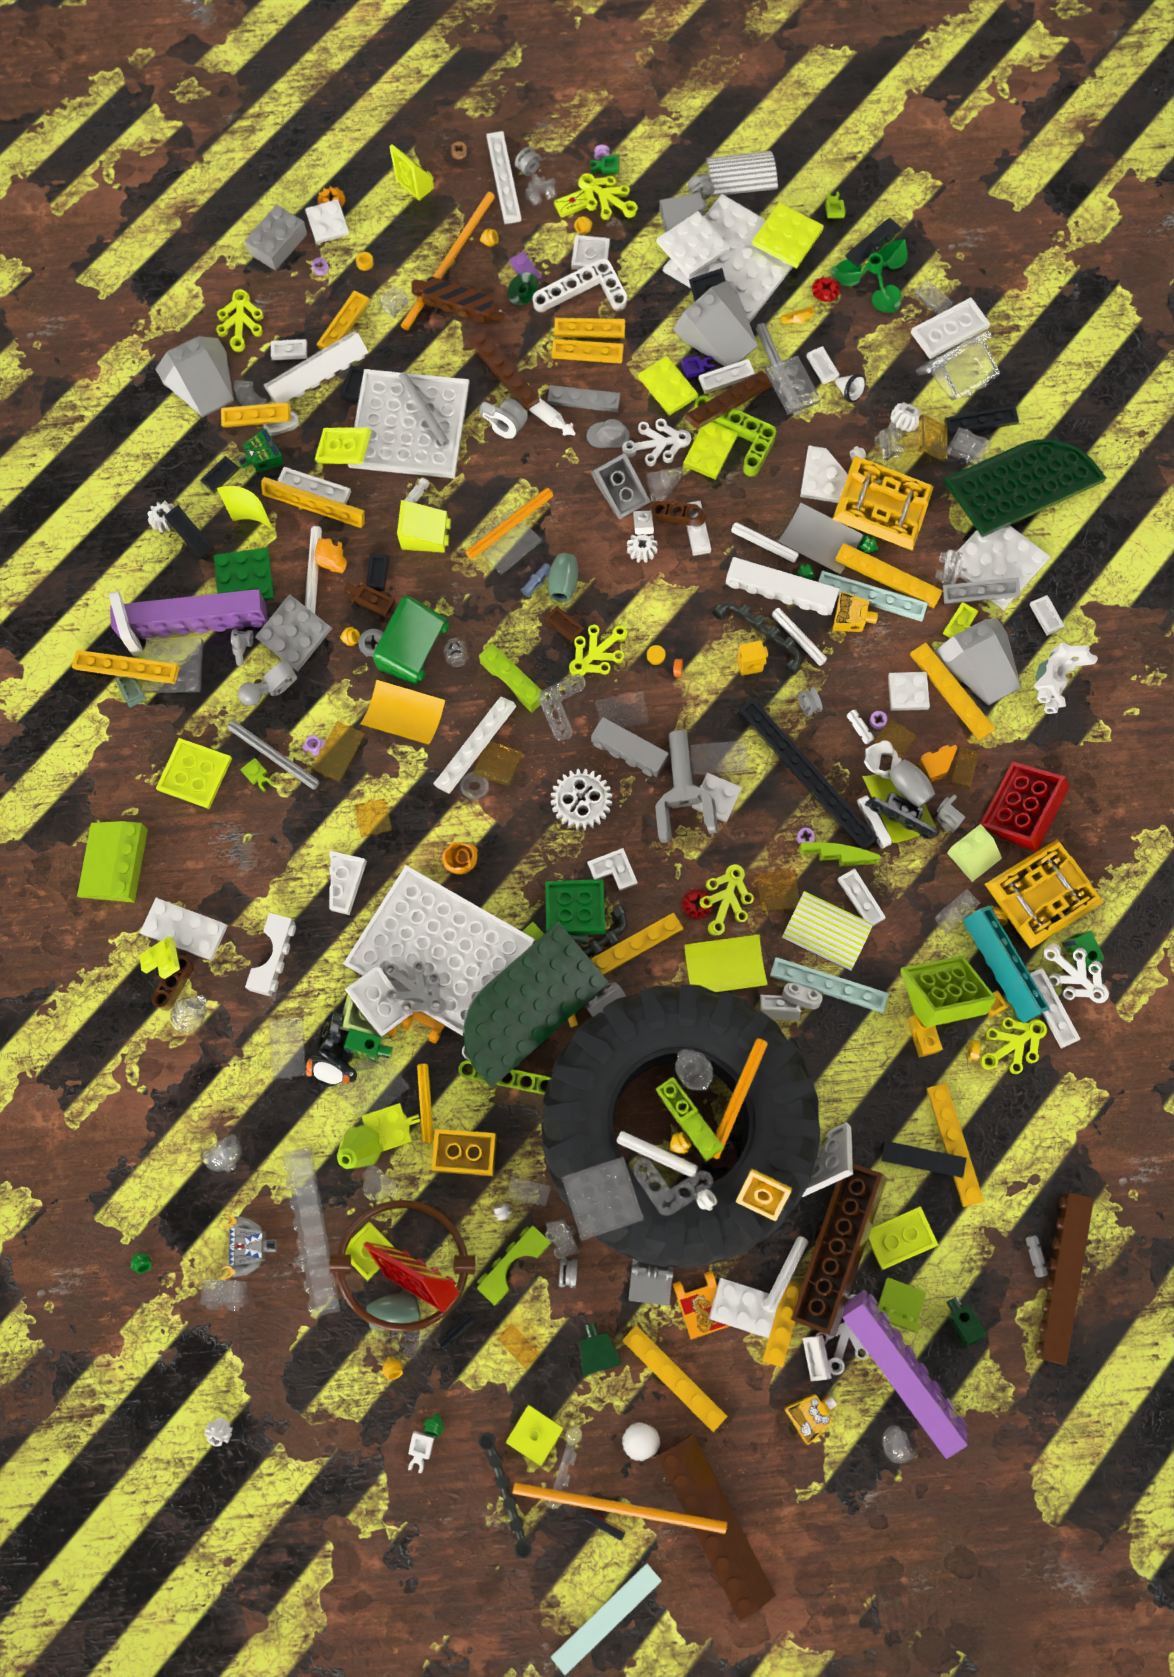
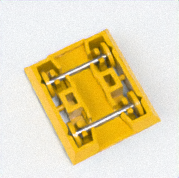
[832,456,933,550]
[985,839,1104,949]

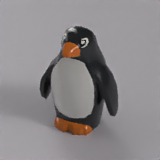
[306,1050,357,1087]

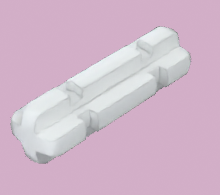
[405,478,429,503]
[847,710,874,744]

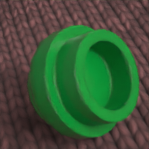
[859,535,878,554]
[796,564,815,580]
[130,1252,152,1274]
[423,1413,444,1437]

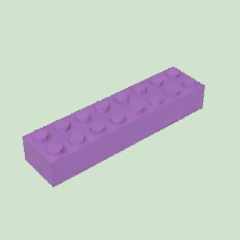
[110,589,267,640]
[842,1289,968,1459]

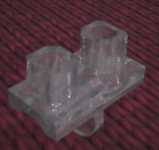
[524,174,556,206]
[874,422,904,460]
[935,550,967,584]
[545,1219,579,1259]

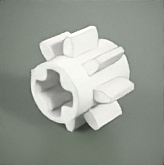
[205,1418,232,1446]

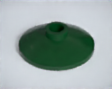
[507,272,539,306]

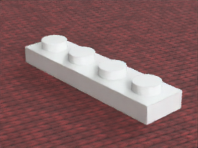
[278,467,351,504]
[1030,968,1080,1048]

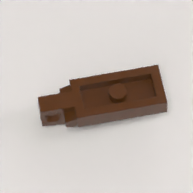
[344,582,395,617]

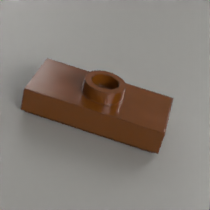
[545,606,585,643]

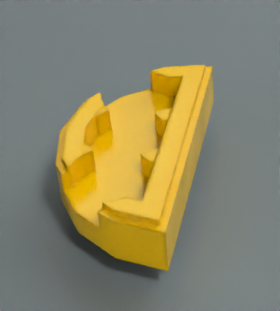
[780,306,815,324]

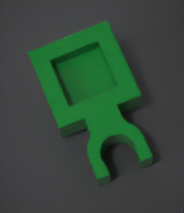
[590,155,620,175]

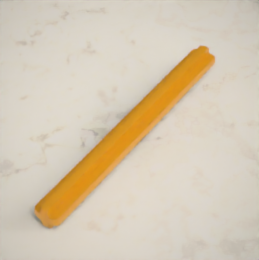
[466,488,553,560]
[713,1038,768,1159]

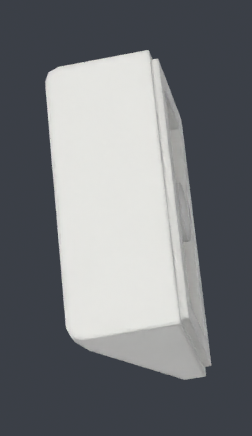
[760,995,801,1021]

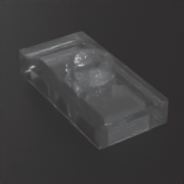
[915,280,953,315]
[507,1177,551,1207]

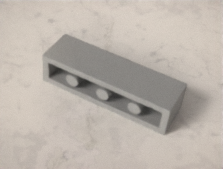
[591,717,669,777]

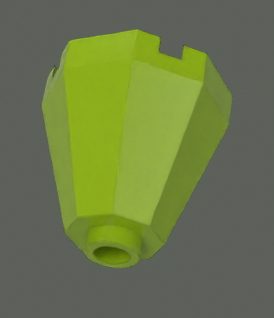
[337,1124,383,1169]

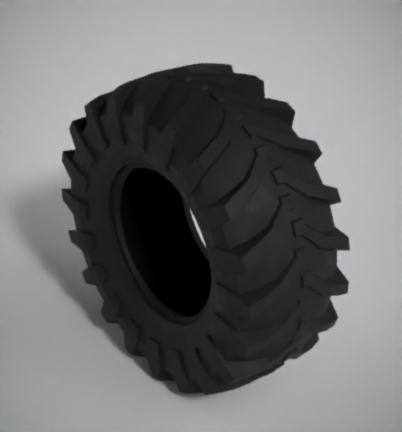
[541,984,820,1268]

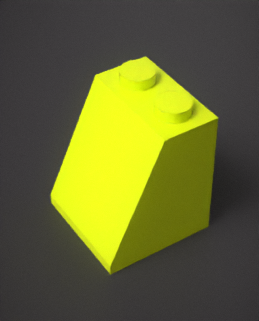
[397,500,451,553]

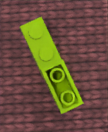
[656,1077,724,1161]

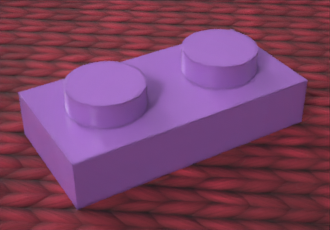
[509,252,542,283]

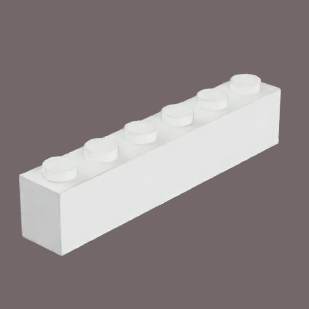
[264,331,368,403]
[726,557,839,615]

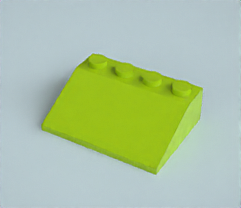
[77,821,148,903]
[900,956,996,1028]

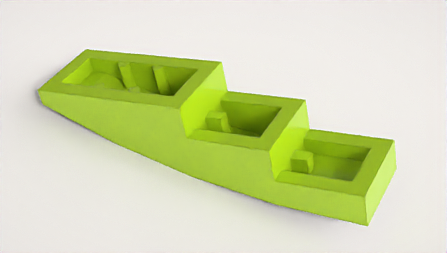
[799,842,881,867]

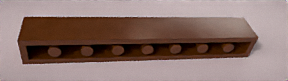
[1035,1192,1094,1365]

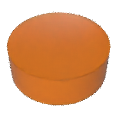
[674,659,683,678]

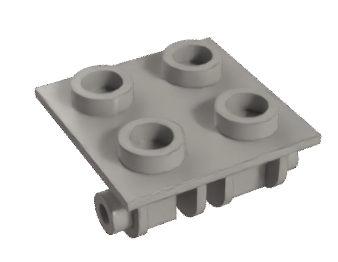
[628,1259,673,1306]

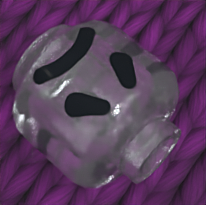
[443,638,469,667]

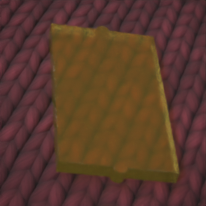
[312,721,365,782]

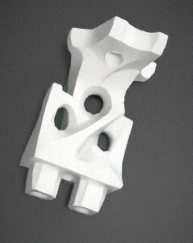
[1034,643,1098,714]

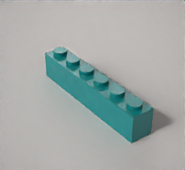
[963,905,1050,1023]

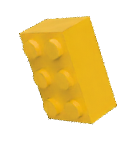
[431,1129,497,1176]

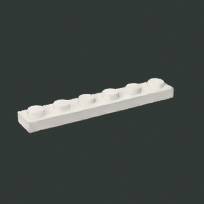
[486,131,521,224]
[434,696,516,794]

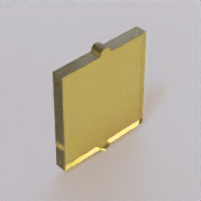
[873,719,916,759]
[355,798,392,837]

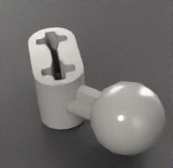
[238,660,297,706]

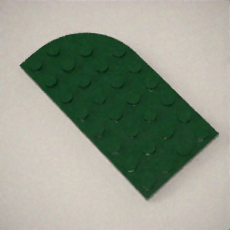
[944,439,1106,538]
[463,922,609,1088]

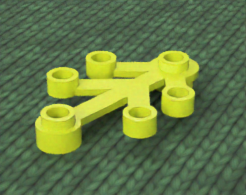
[578,173,637,220]
[216,289,264,352]
[569,625,627,677]
[700,864,754,936]
[980,1017,1047,1074]

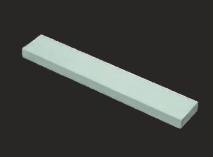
[818,571,928,622]
[770,957,889,1013]
[551,1563,661,1675]

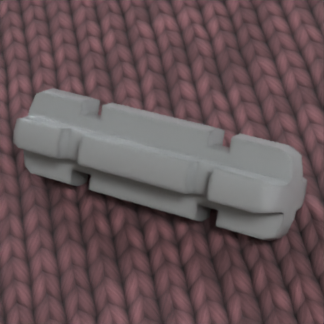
[1026,1236,1048,1277]

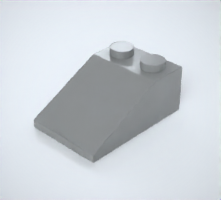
[590,453,650,519]

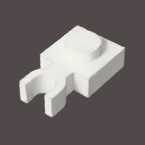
[408,1431,435,1473]

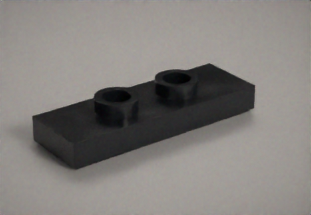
[164,505,214,560]

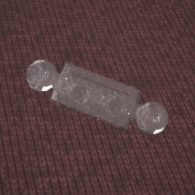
[546,1426,582,1509]

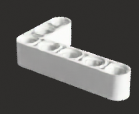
[533,259,627,312]

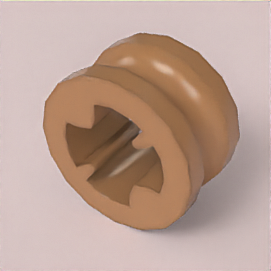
[451,142,467,159]

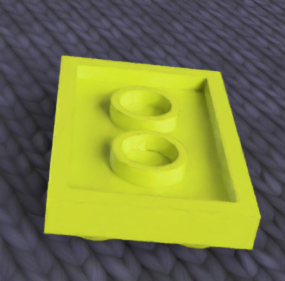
[638,356,698,416]
[683,422,738,480]
[315,428,372,464]
[868,1207,938,1270]

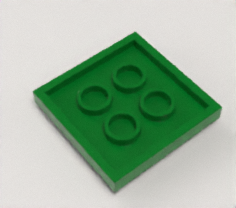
[214,547,275,601]
[545,879,605,935]

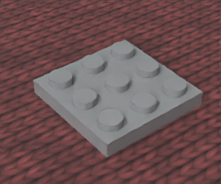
[255,594,332,671]

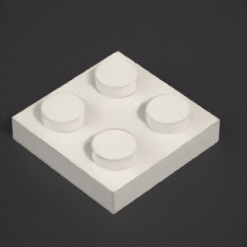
[305,199,349,244]
[571,235,610,272]
[888,672,930,711]
[692,773,742,823]

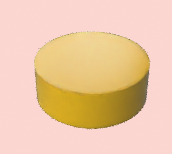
[356,252,374,271]
[647,645,665,665]
[968,1040,980,1061]

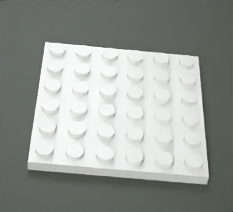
[663,194,793,323]
[348,369,470,478]

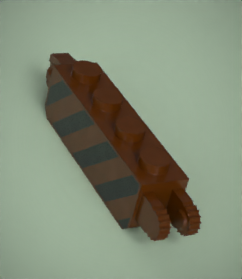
[411,276,506,324]

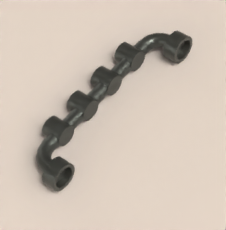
[711,602,801,675]
[582,905,627,956]
[478,1432,532,1559]

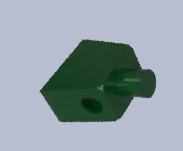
[946,1297,987,1349]
[579,1322,622,1376]

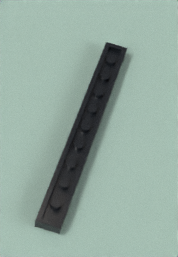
[738,698,878,850]

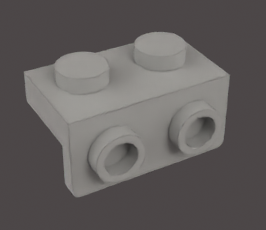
[935,794,965,833]
[584,982,626,1017]

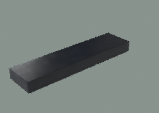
[944,405,1019,436]
[881,1141,966,1178]

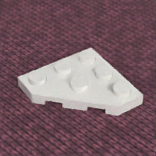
[800,446,848,503]
[802,1122,853,1197]

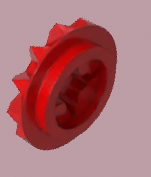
[812,276,840,302]
[682,889,713,919]

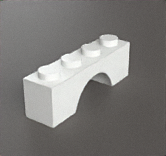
[245,913,296,997]

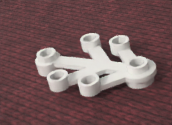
[622,419,691,466]
[1044,943,1109,1003]
[815,1294,868,1375]

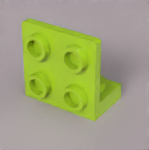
[877,1278,926,1333]

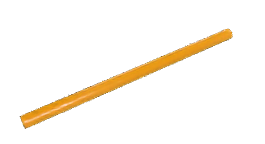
[401,192,495,330]
[513,1483,727,1534]

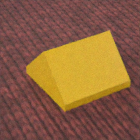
[736,1169,792,1221]

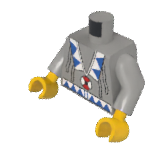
[220,1214,277,1280]

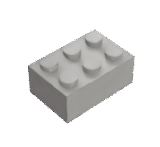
[245,204,307,271]

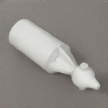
[529,398,576,436]

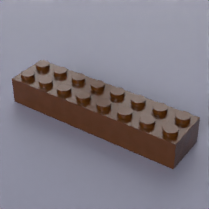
[791,1164,887,1337]

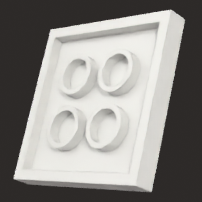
[657,211,730,278]

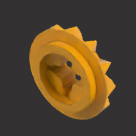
[317,186,345,208]

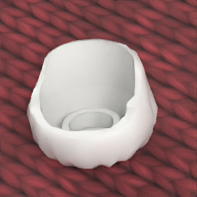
[622,1422,660,1461]

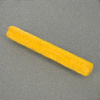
[417,1064,434,1143]

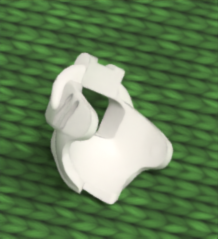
[864,740,902,779]

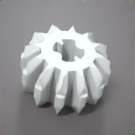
[890,402,922,432]
[148,500,175,533]
[627,534,658,563]

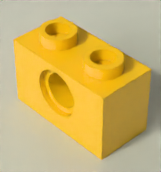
[737,640,768,676]
[907,1015,942,1058]

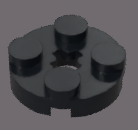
[318,1011,344,1051]

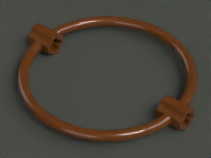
[329,1200,476,1332]

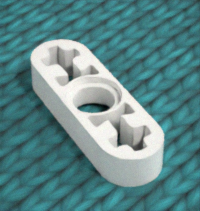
[857,796,892,848]

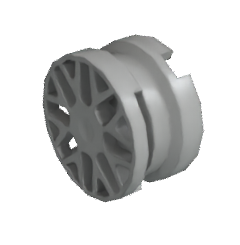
[515,147,542,176]
[688,174,714,200]
[798,687,822,717]
[559,1258,578,1288]

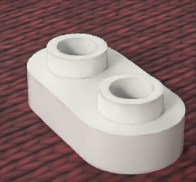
[782,983,822,1009]

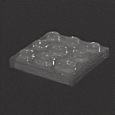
[143,637,203,693]
[562,1157,644,1241]

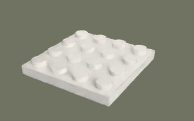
[946,525,1050,610]

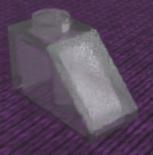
[646,467,683,501]

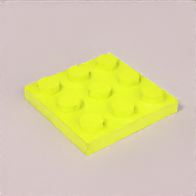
[752,202,824,268]
[156,738,232,809]

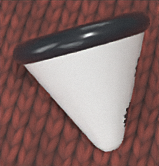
[835,373,866,403]

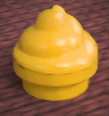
[575,216,593,235]
[480,228,498,247]
[340,627,360,646]
[992,907,1008,926]
[669,1132,692,1154]
[382,1357,403,1380]

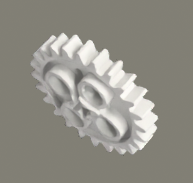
[551,769,612,830]

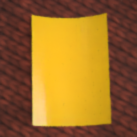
[360,680,445,745]

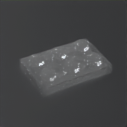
[765,356,821,414]

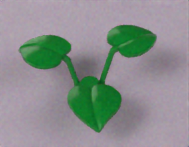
[830,239,908,313]

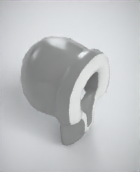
[479,398,528,439]

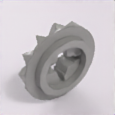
[358,629,383,657]

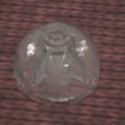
[199,1134,242,1172]

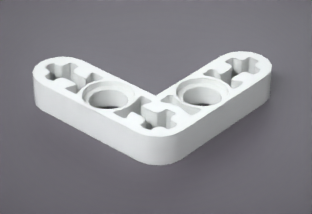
[109,591,143,657]

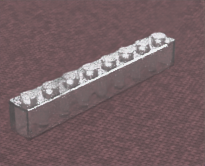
[282,1147,341,1317]

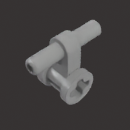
[231,629,253,666]

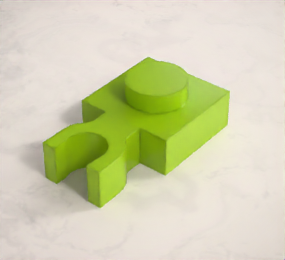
[825,191,845,218]
[240,758,273,792]

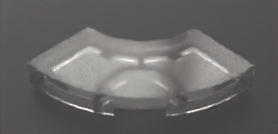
[234,380,268,406]

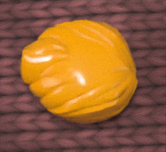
[315,539,347,573]
[442,842,478,875]

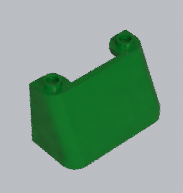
[373,595,450,686]

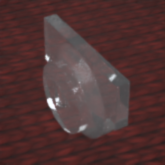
[363,1165,401,1202]

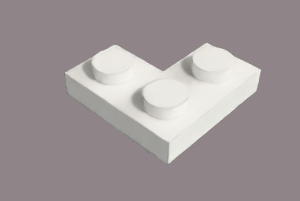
[587,848,638,891]

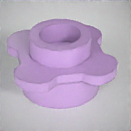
[303,735,325,756]

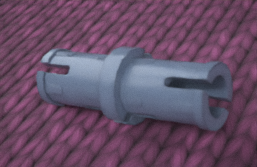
[521,563,551,598]

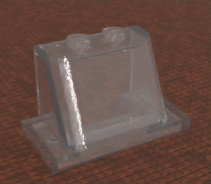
[916,330,1000,401]

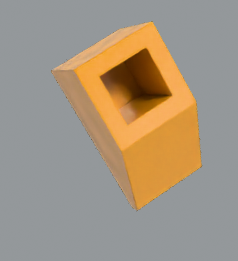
[918,745,957,782]

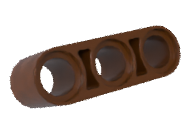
[651,500,706,527]
[152,955,194,1011]

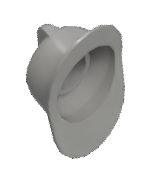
[586,419,630,448]

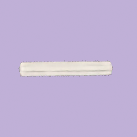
[731,522,799,562]
[772,608,827,666]
[617,1131,697,1177]
[764,1236,808,1312]

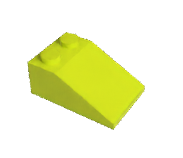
[390,145,434,201]

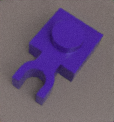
[681,356,715,378]

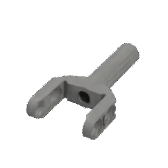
[655,730,718,843]

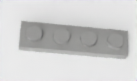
[548,385,620,412]
[943,577,1020,604]

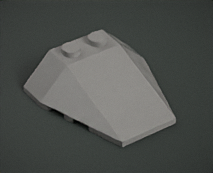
[673,281,758,367]
[156,336,234,417]
[934,618,1021,706]

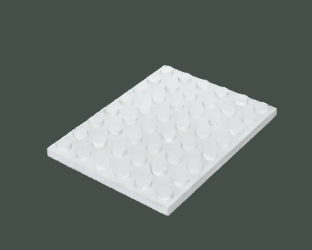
[343,866,536,1036]

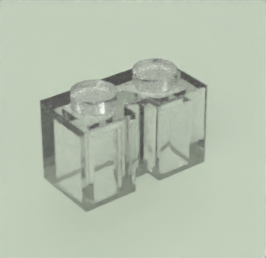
[947,427,992,465]
[934,889,980,933]
[200,1279,248,1311]

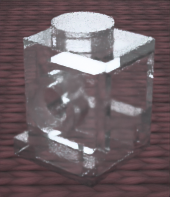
[379,285,408,319]

